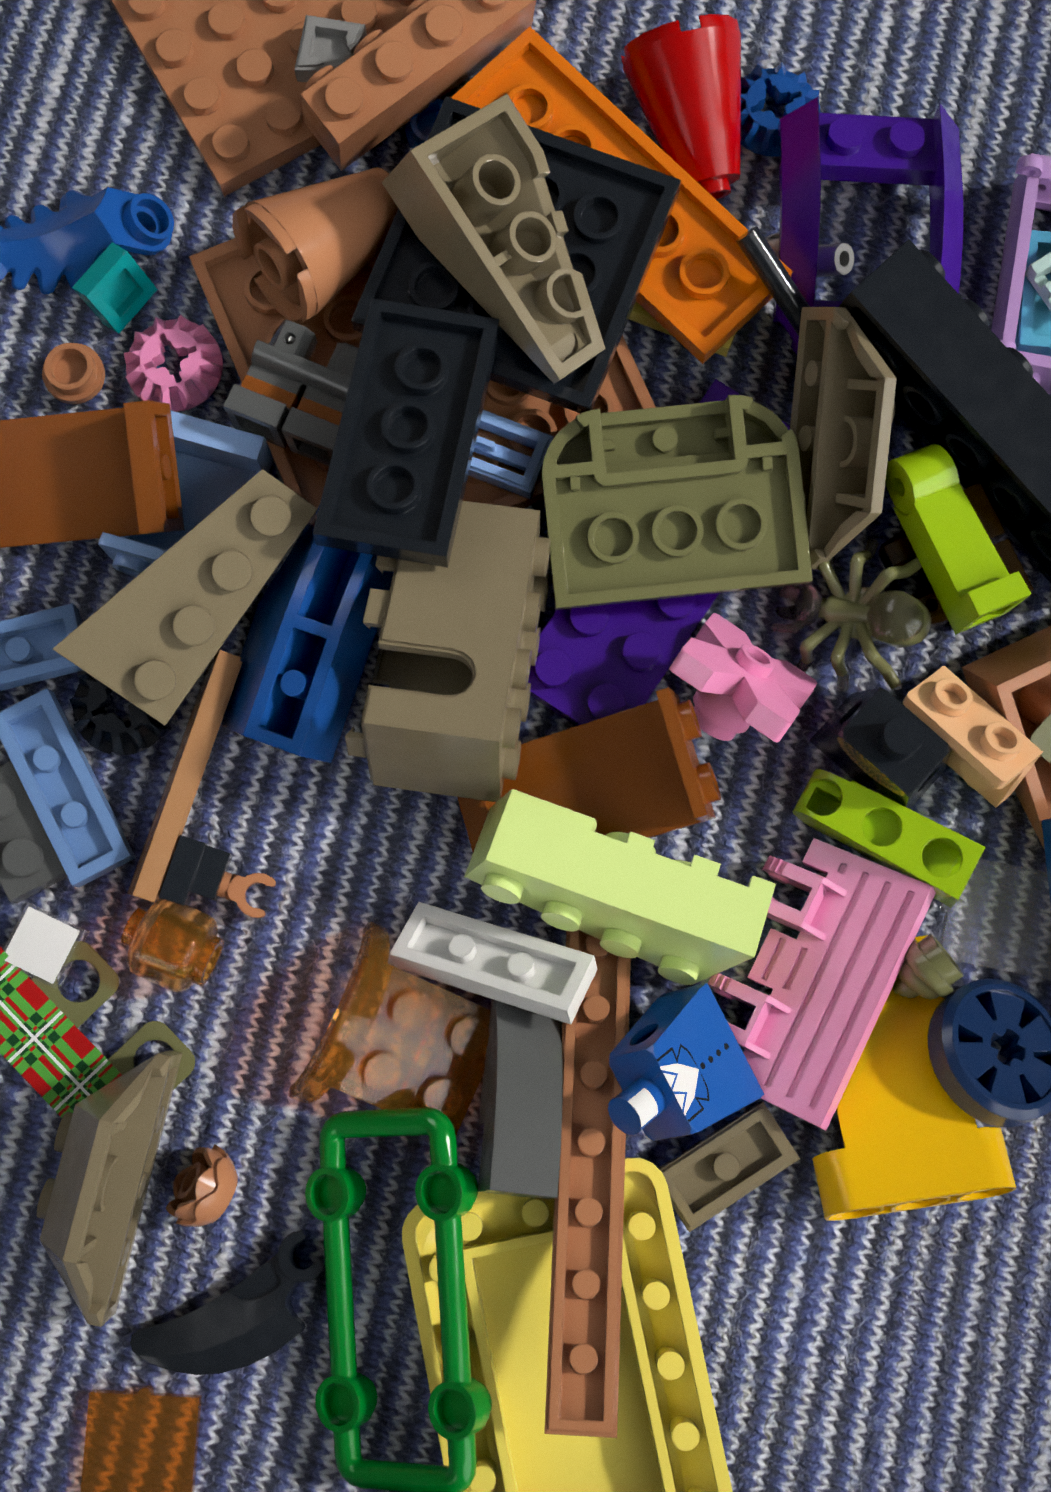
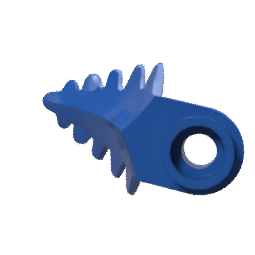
[0,187,174,294]

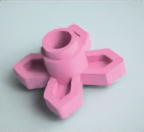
[669,613,818,743]

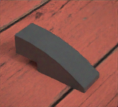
[478,999,562,1199]

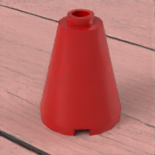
[621,14,741,200]

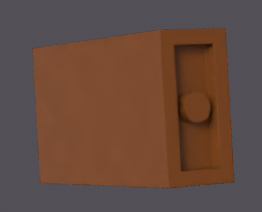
[0,400,185,548]
[457,687,721,852]

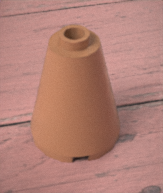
[232,167,398,323]

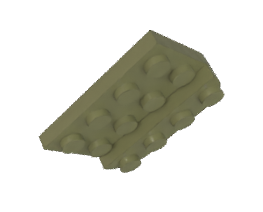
[541,395,813,610]

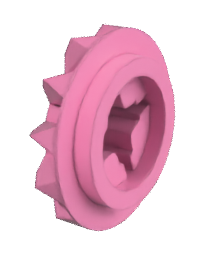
[124,314,223,412]

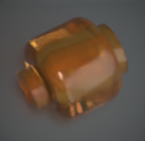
[121,898,224,993]

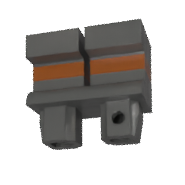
[223,319,359,466]

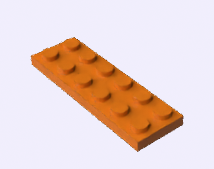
[451,26,793,364]

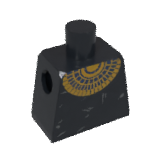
[809,687,952,809]

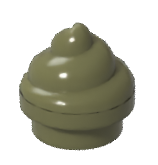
[893,933,964,1000]

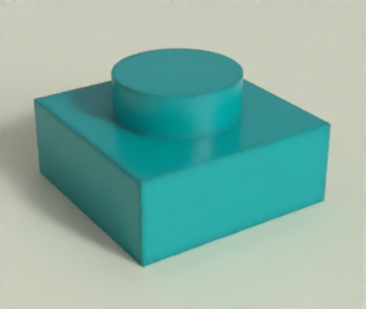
[72,242,158,334]

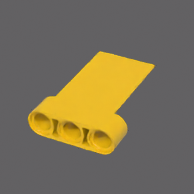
[812,935,1016,1221]

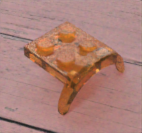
[288,921,490,1135]

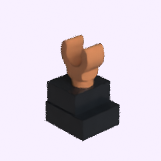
[159,835,276,918]

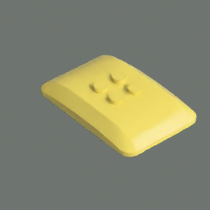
[402,1157,733,1492]

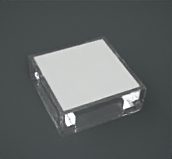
[1,902,90,989]

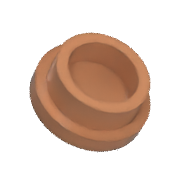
[42,343,105,404]

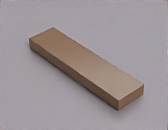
[127,650,242,903]

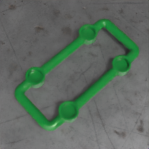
[305,1107,492,1492]

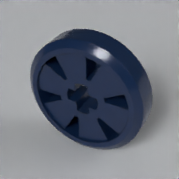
[928,978,1051,1128]

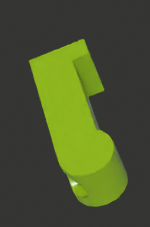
[885,444,1031,635]
[792,769,986,908]

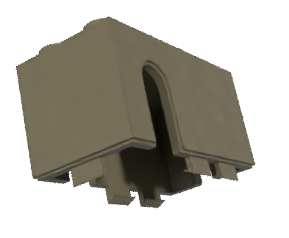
[345,501,551,802]

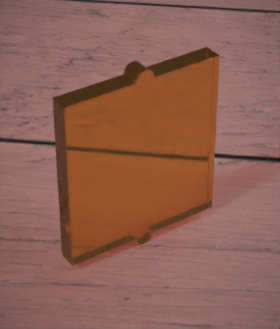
[81,1385,202,1492]

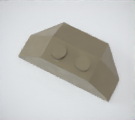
[790,307,897,570]
[37,1050,183,1327]

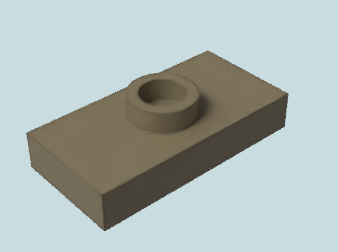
[658,1101,800,1232]

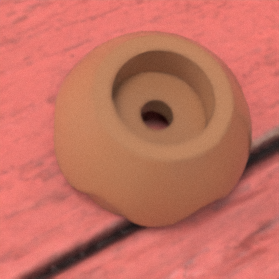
[166,1145,238,1227]

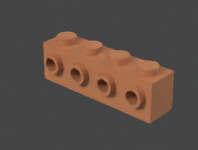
[300,0,536,171]

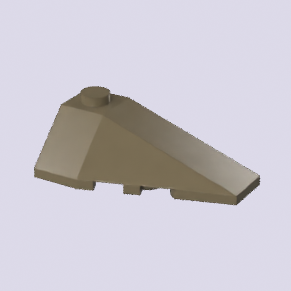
[382,94,606,384]

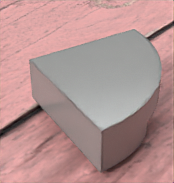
[294,15,367,82]

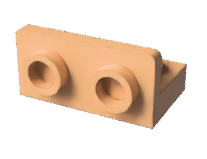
[903,666,1043,808]

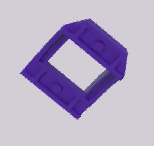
[773,97,963,355]

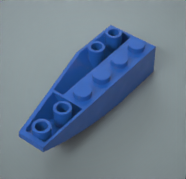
[221,505,394,763]

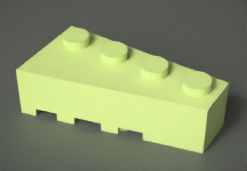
[464,789,776,985]

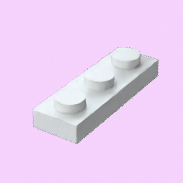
[389,902,598,1024]

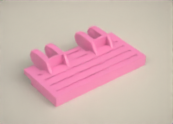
[708,838,936,1131]

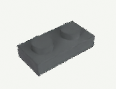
[0,761,67,903]

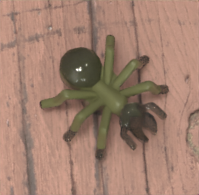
[771,538,931,692]

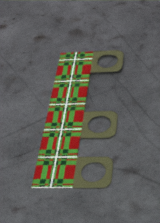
[0,941,195,1118]

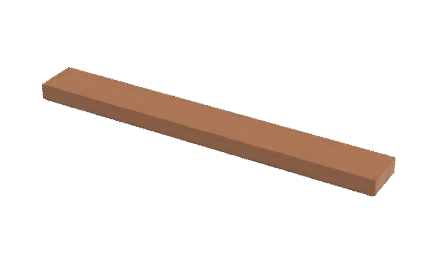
[544,930,631,1438]

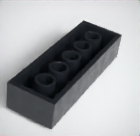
[838,239,1051,583]

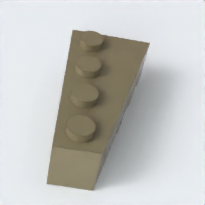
[53,469,318,725]

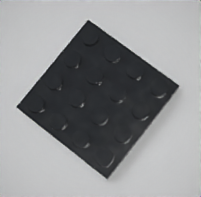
[351,96,681,414]

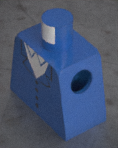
[608,983,764,1141]

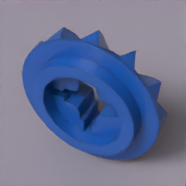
[741,62,822,157]

